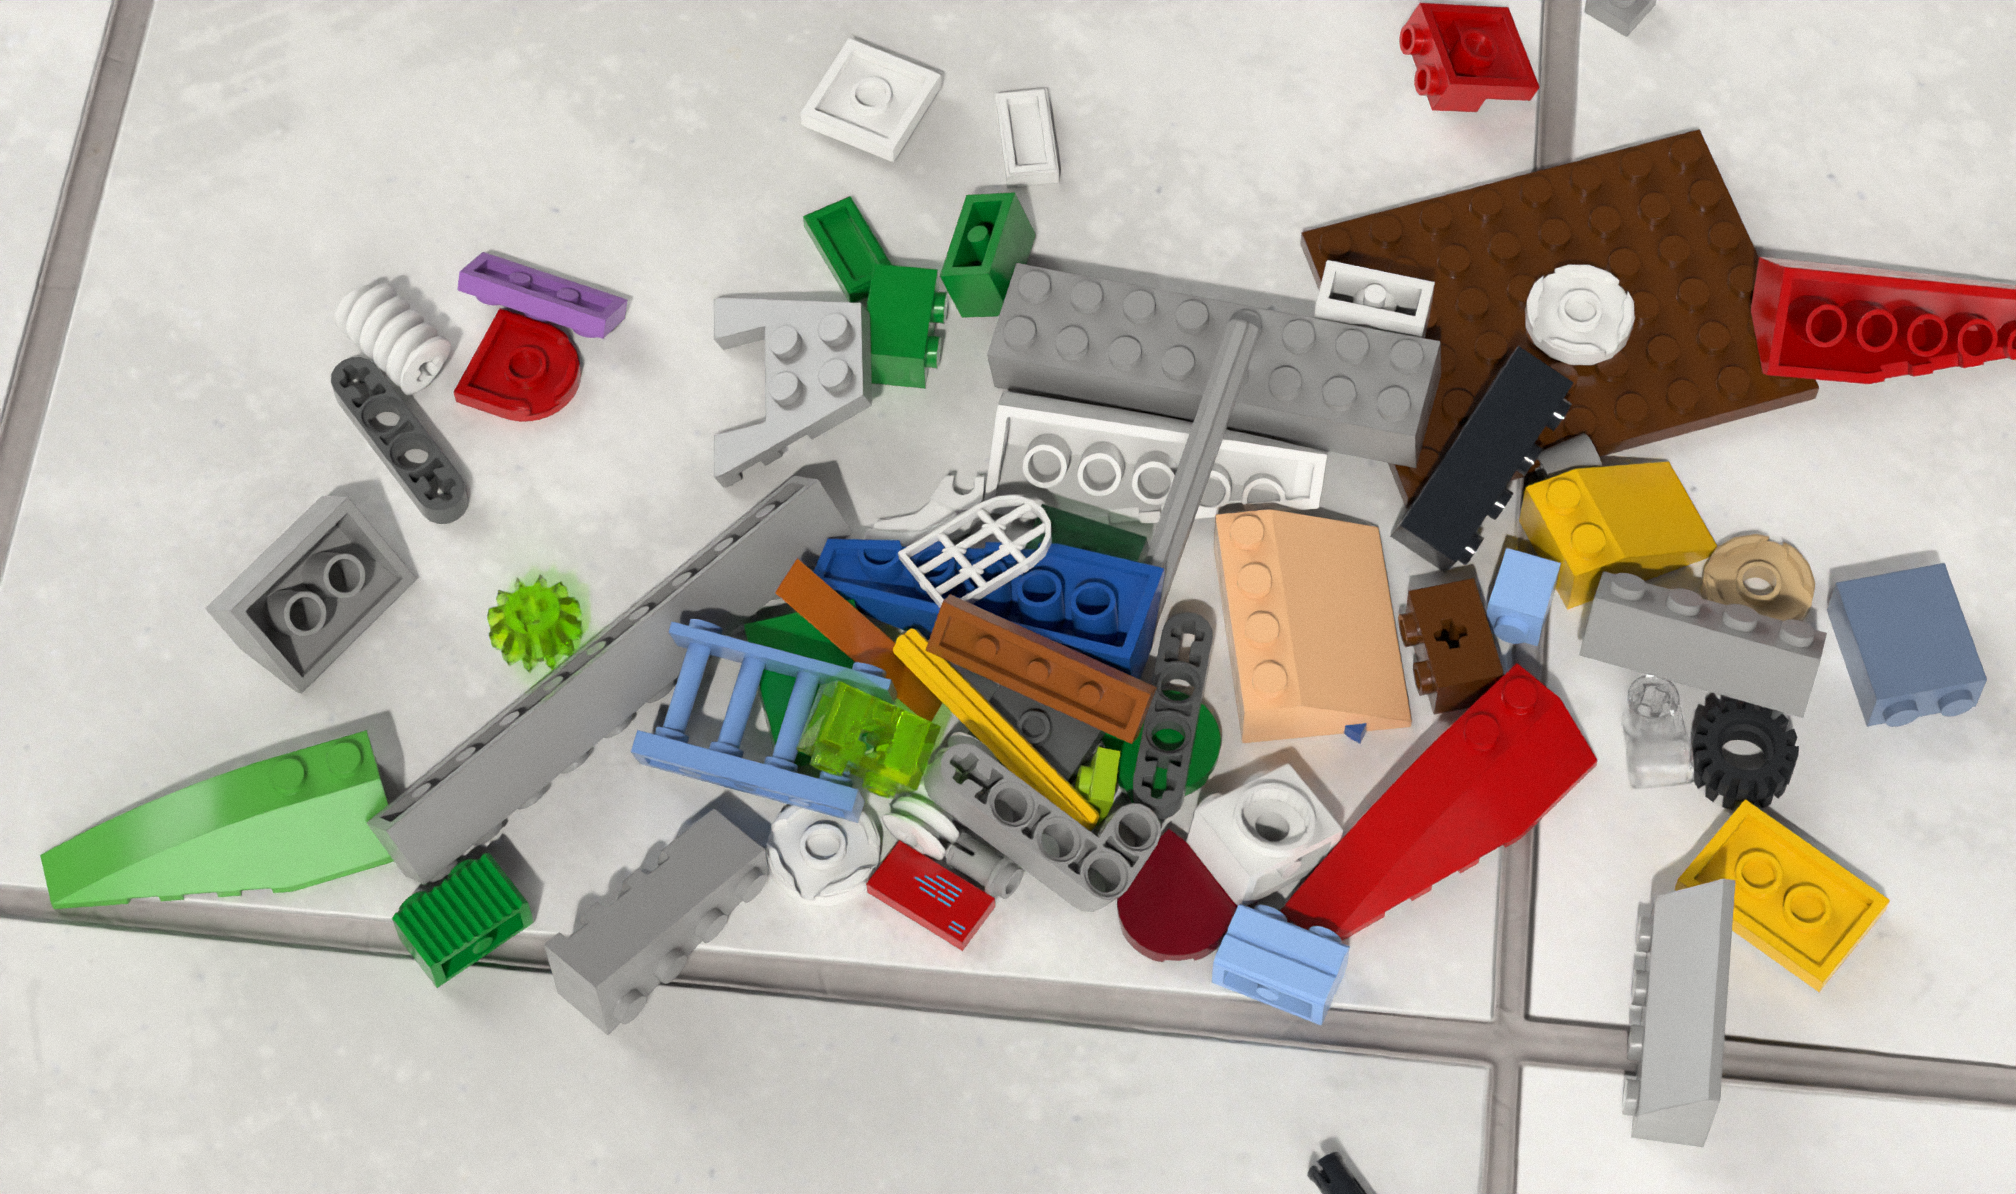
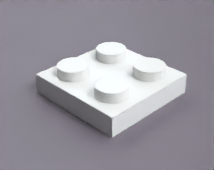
[800,38,941,162]

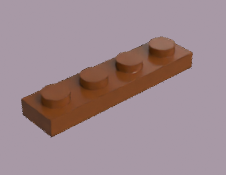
[925,594,1157,744]

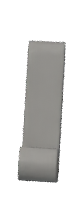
[924,743,1161,912]

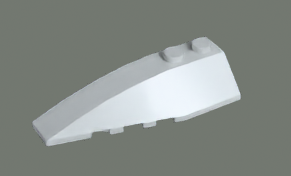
[984,391,1327,528]

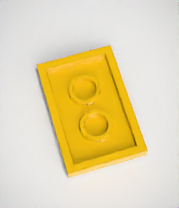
[1674,799,1890,992]

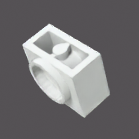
[1186,763,1343,907]

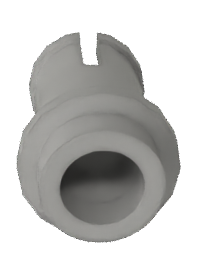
[946,833,1023,899]

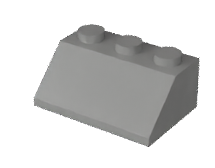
[205,496,417,693]

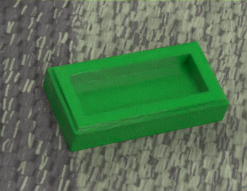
[803,196,892,303]

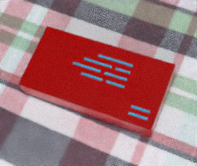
[866,840,995,951]

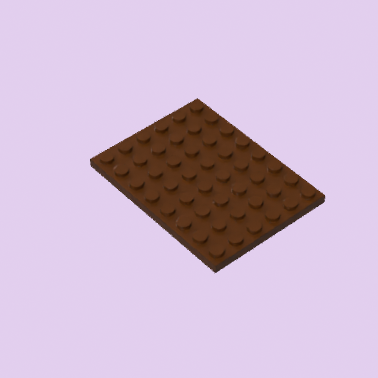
[1300,129,1819,509]

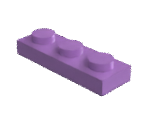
[457,252,628,339]

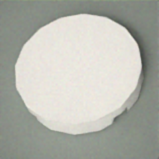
[1525,264,1635,365]
[765,805,881,906]

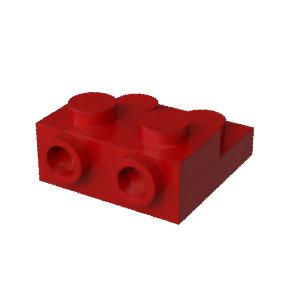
[1399,3,1540,112]

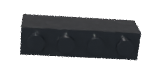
[1390,346,1574,573]

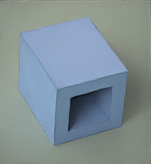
[1486,548,1561,646]

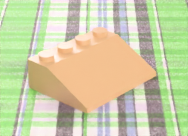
[1213,509,1412,743]

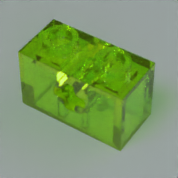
[796,680,941,799]

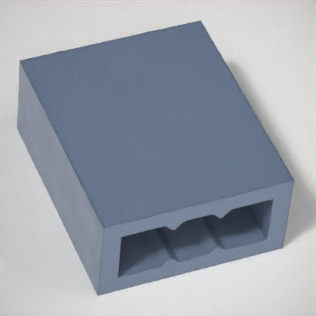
[1827,563,1987,727]

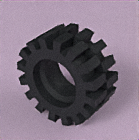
[1689,699,1799,810]

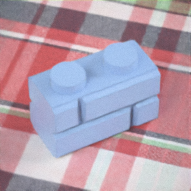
[1212,904,1350,1025]

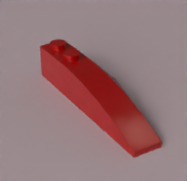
[1751,257,2016,384]
[1280,663,1598,941]

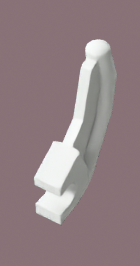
[864,475,985,547]

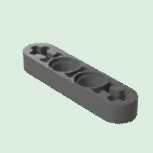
[331,357,468,524]
[1133,612,1213,819]

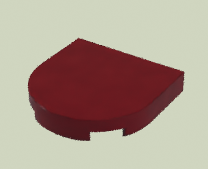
[1117,829,1257,962]

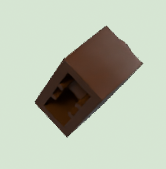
[1398,578,1504,715]

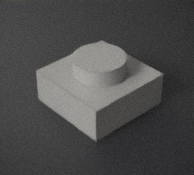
[1584,0,1657,37]

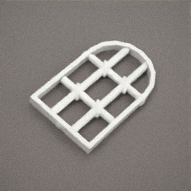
[898,495,1052,608]

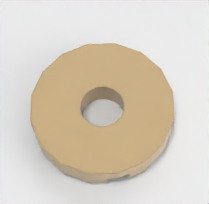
[1701,534,1815,621]

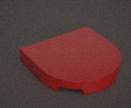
[454,308,581,422]

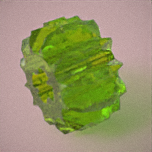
[487,574,583,673]

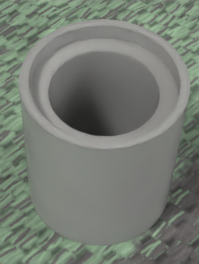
[1535,433,1603,482]

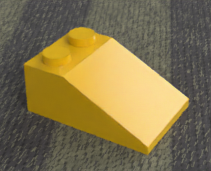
[1519,461,1718,610]

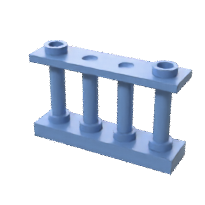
[631,619,897,823]

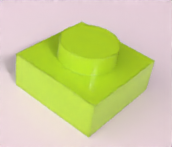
[1074,747,1120,826]

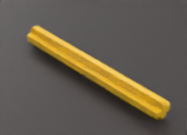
[893,628,1100,832]

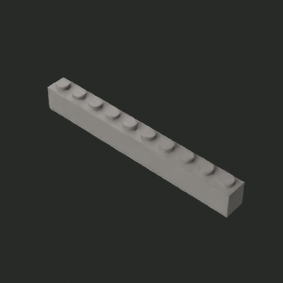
[367,476,853,885]

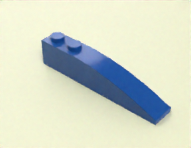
[813,539,1165,680]

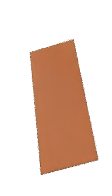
[775,558,942,725]

